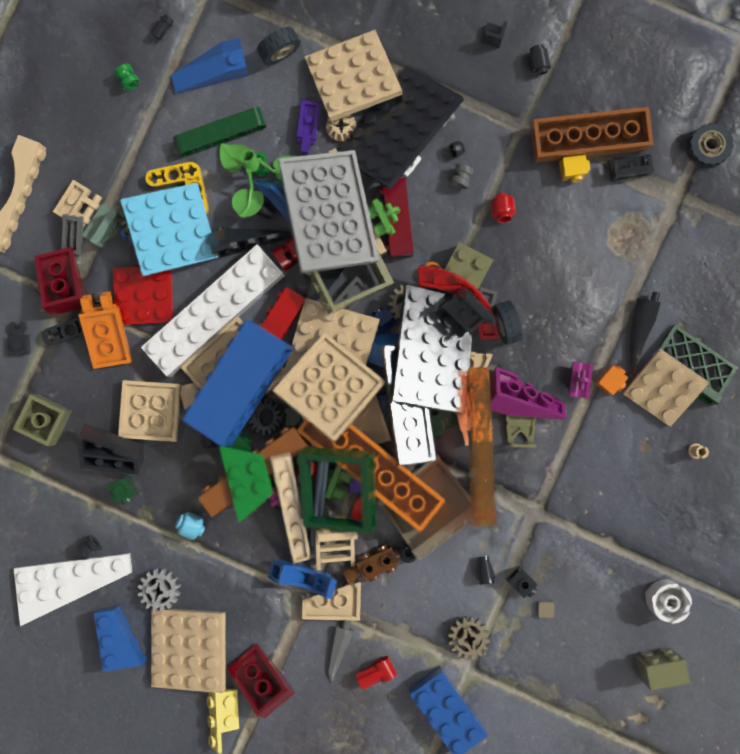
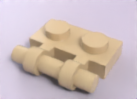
[53,180,102,228]

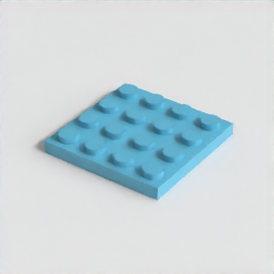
[121,183,218,277]

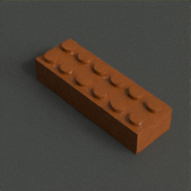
[530,107,653,163]
[198,426,310,517]

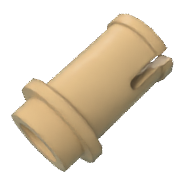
[688,443,709,459]

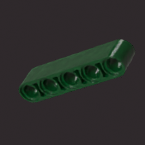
[173,107,267,158]

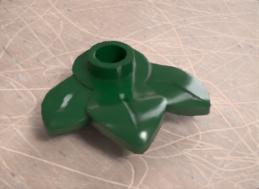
[429,408,455,439]

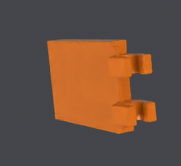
[79,291,132,369]

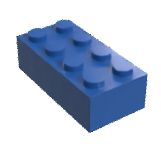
[409,666,488,754]

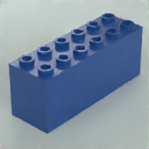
[183,319,294,446]

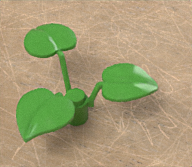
[220,143,298,218]

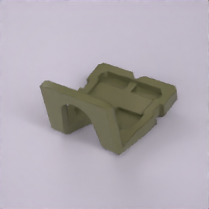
[506,415,537,447]

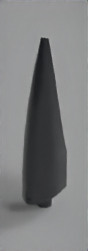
[630,292,661,376]

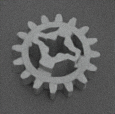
[138,568,181,612]

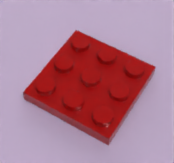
[113,267,174,325]

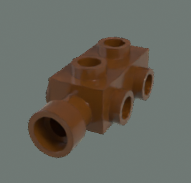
[343,544,400,585]

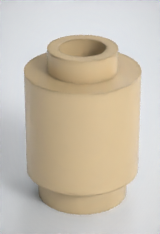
[180,383,199,410]

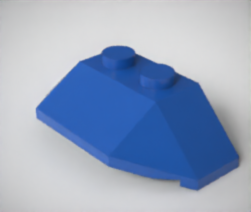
[254,180,291,224]

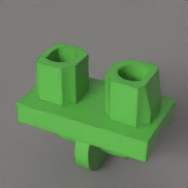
[368,199,400,236]
[325,465,354,500]

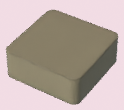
[538,601,554,618]

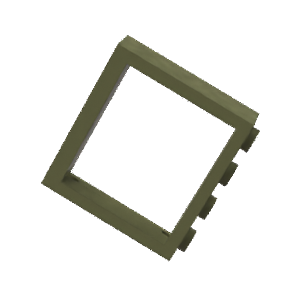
[294,246,394,315]

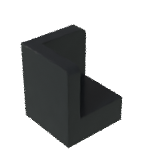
[481,21,508,48]

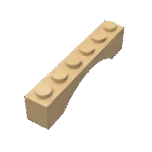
[0,135,46,253]

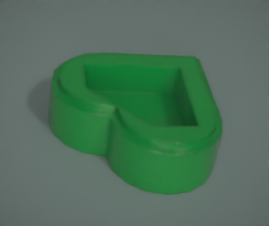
[252,152,269,178]

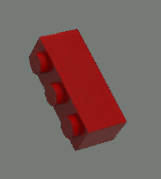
[259,287,306,340]

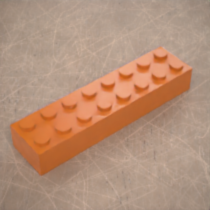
[297,420,446,532]

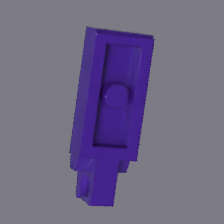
[297,100,321,155]

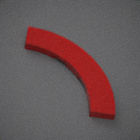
[418,266,499,339]

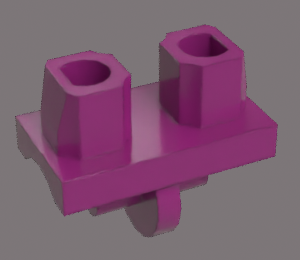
[568,362,593,399]

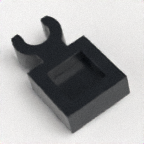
[8,322,30,355]

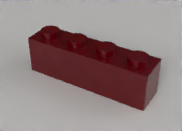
[379,177,414,259]

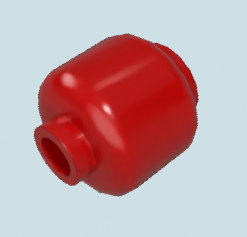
[490,193,516,223]

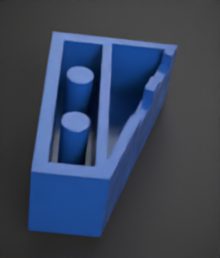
[94,605,147,672]

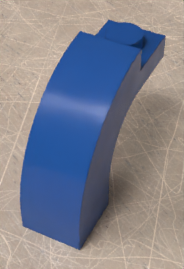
[268,559,337,599]

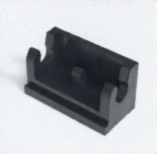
[608,154,654,182]

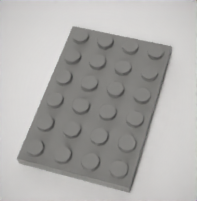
[278,150,379,273]

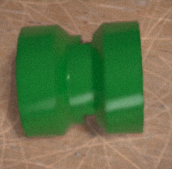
[114,63,140,91]

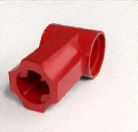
[356,656,397,690]

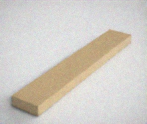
[270,452,312,564]

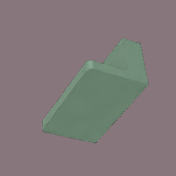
[83,204,121,248]

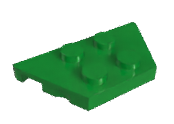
[219,446,273,522]

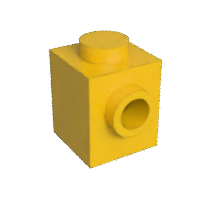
[559,154,590,182]

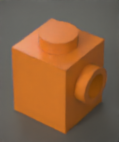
[594,365,628,396]

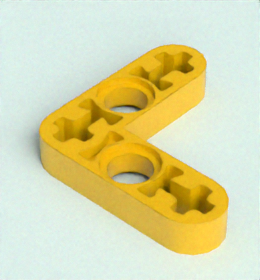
[145,162,209,215]

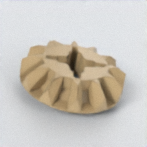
[326,115,356,142]

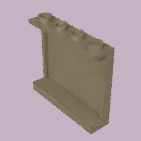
[376,455,482,560]

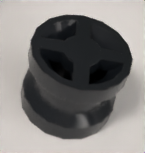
[77,535,102,560]

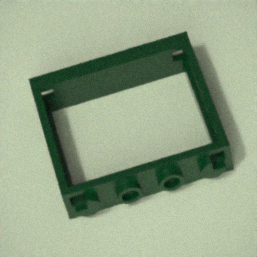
[297,446,377,534]

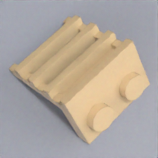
[315,528,357,571]

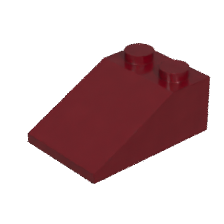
[34,247,86,316]
[227,643,295,718]

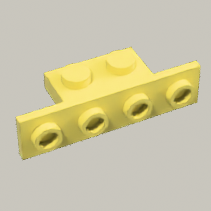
[207,688,239,753]

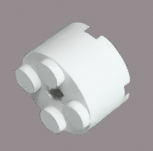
[645,579,692,623]

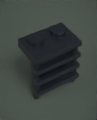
[442,287,496,335]

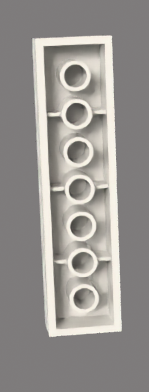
[141,245,285,377]

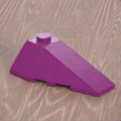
[486,367,566,420]

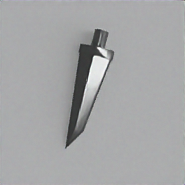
[328,620,354,683]

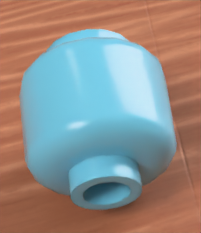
[175,512,205,540]

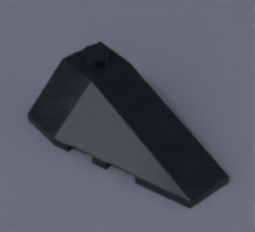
[209,227,291,258]
[287,263,345,301]

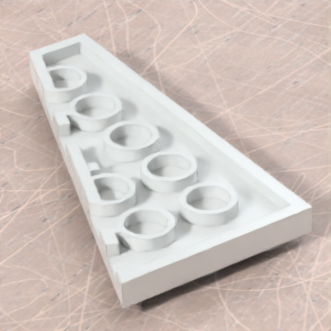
[14,553,132,626]

